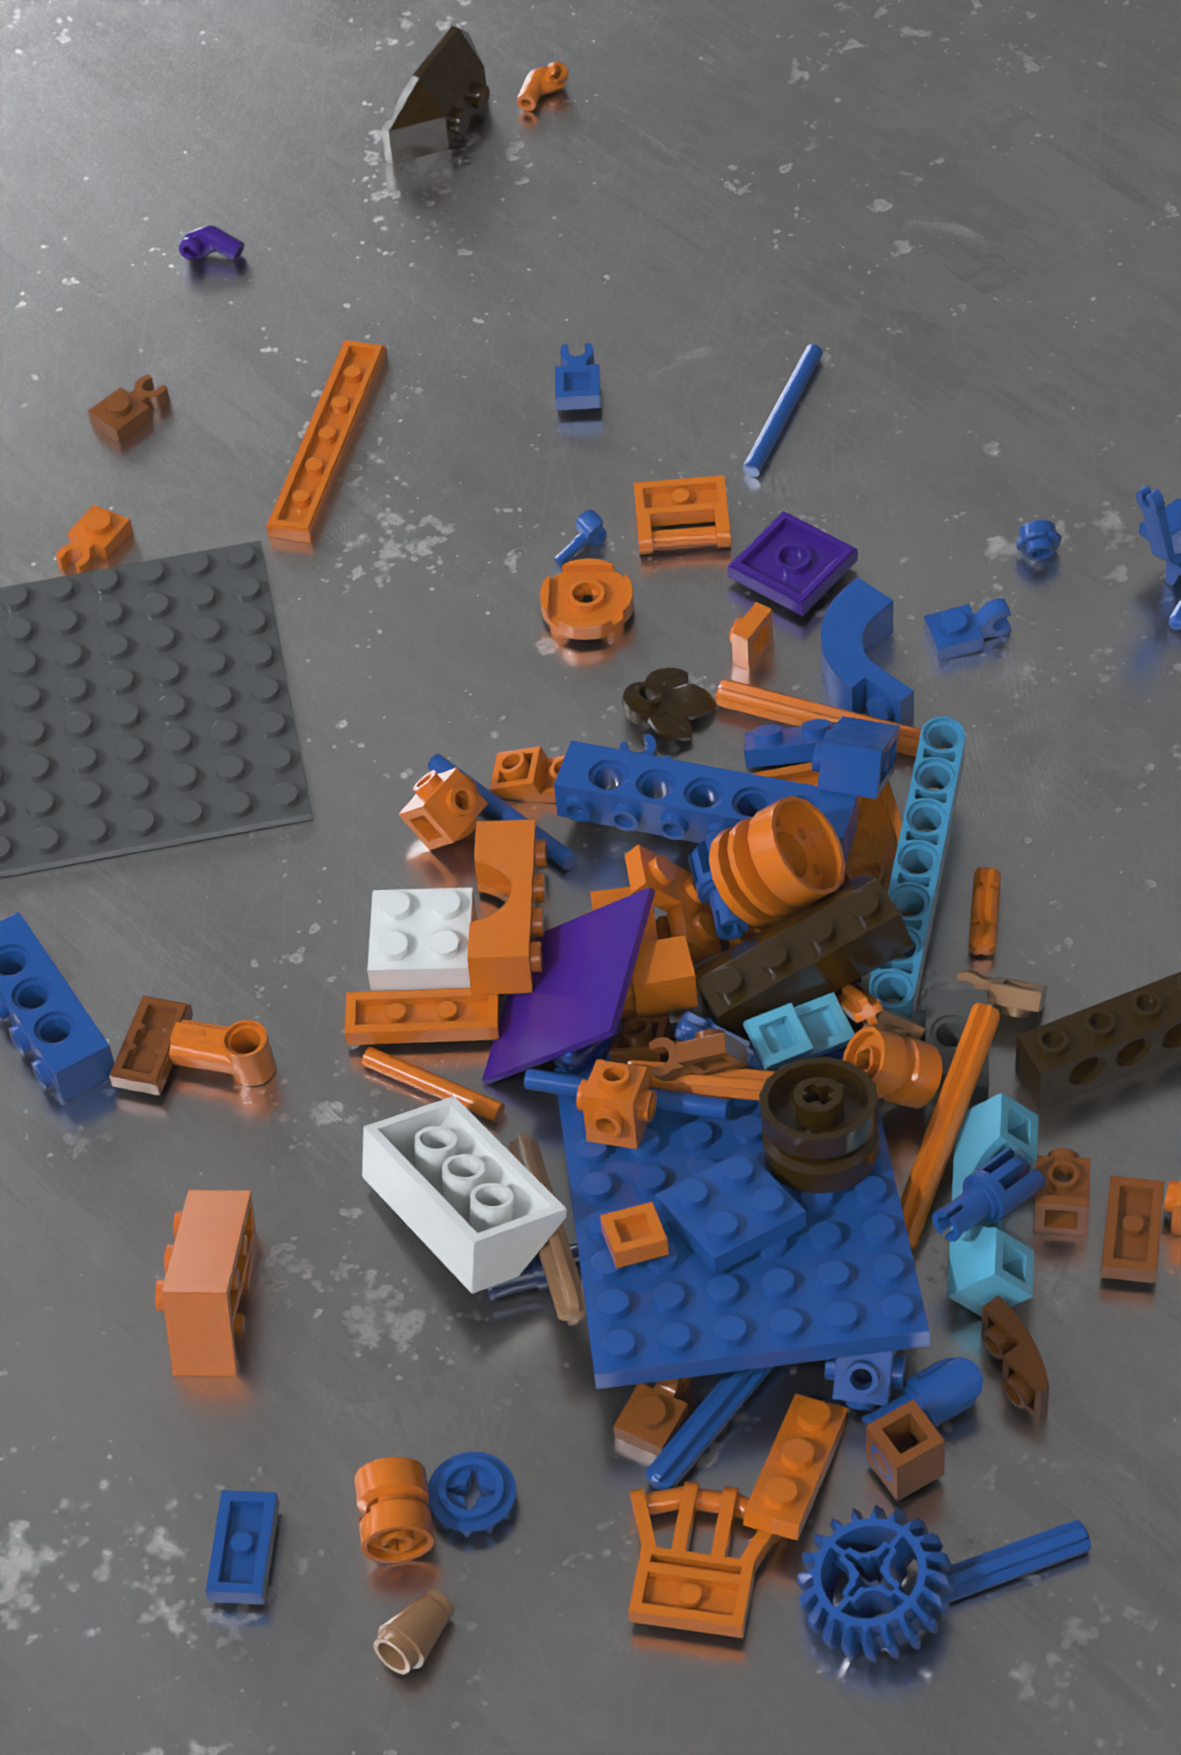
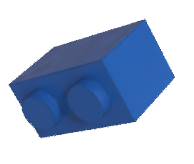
[812,716,900,799]

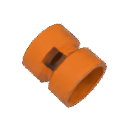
[843,1027,943,1109]
[354,1457,434,1563]

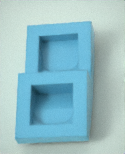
[743,992,855,1070]

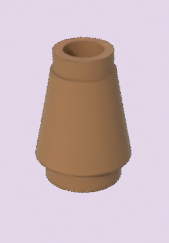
[373,1589,454,1674]

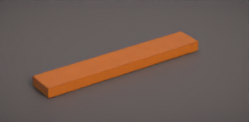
[266,340,387,543]

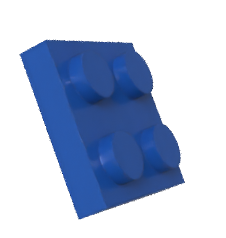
[655,1149,807,1274]

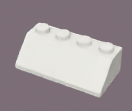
[362,1096,567,1294]

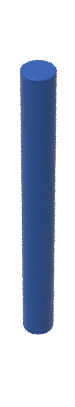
[743,344,823,477]
[428,754,577,870]
[524,1068,731,1120]

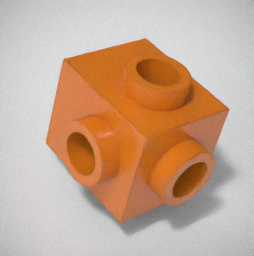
[398,768,488,850]
[576,1059,657,1149]

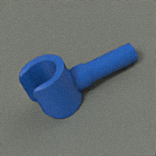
[554,510,607,567]

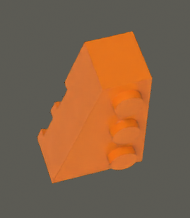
[155,1190,256,1377]

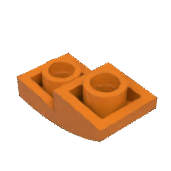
[489,746,565,803]

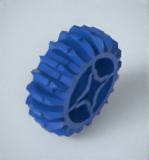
[797,1504,954,1663]

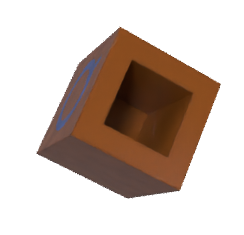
[866,1399,945,1501]

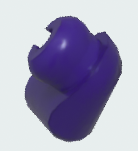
[178,225,245,262]

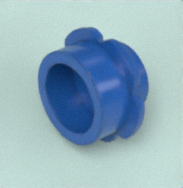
[1016,520,1062,560]

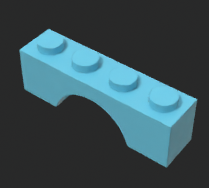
[947,1092,1039,1317]

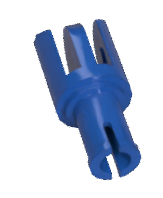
[688,829,749,940]
[933,1147,1046,1242]
[862,1357,983,1429]

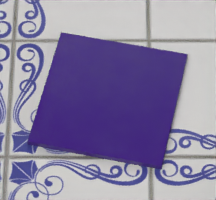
[482,887,655,1085]

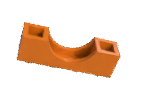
[467,820,547,995]

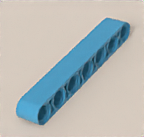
[869,716,965,1019]

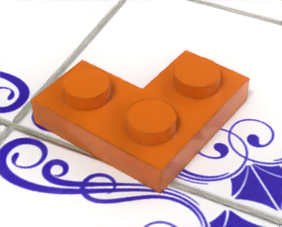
[624,844,722,962]

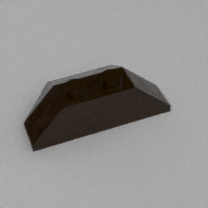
[381,26,490,164]

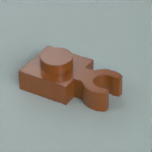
[88,374,170,443]

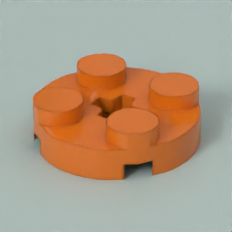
[540,558,634,640]

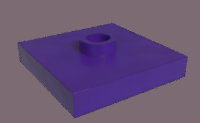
[728,511,858,616]

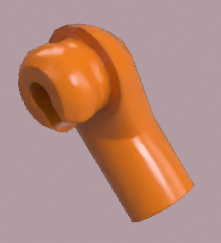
[516,62,569,111]

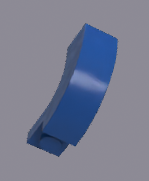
[821,578,914,726]

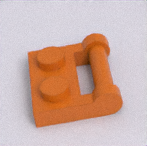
[633,475,731,555]

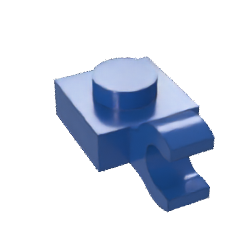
[924,598,1011,662]

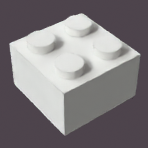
[367,887,477,991]

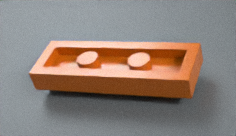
[344,988,500,1045]
[743,1394,848,1541]

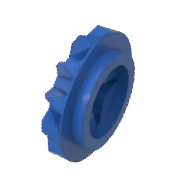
[428,1452,517,1538]

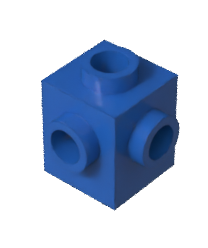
[825,1350,906,1410]

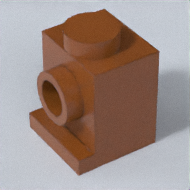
[1033,1148,1091,1236]

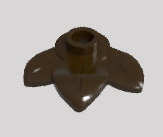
[622,667,717,741]

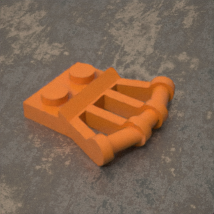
[628,1481,782,1638]

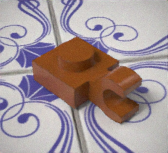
[649,1029,748,1081]
[613,1377,692,1456]

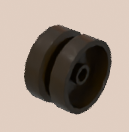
[759,1057,880,1194]

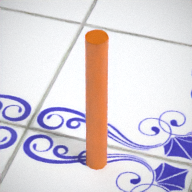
[362,1047,505,1123]

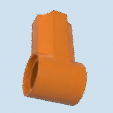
[169,1019,276,1087]

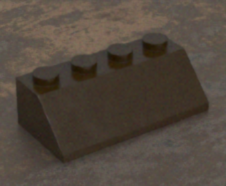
[694,872,914,1041]

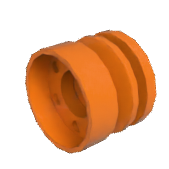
[709,795,846,928]

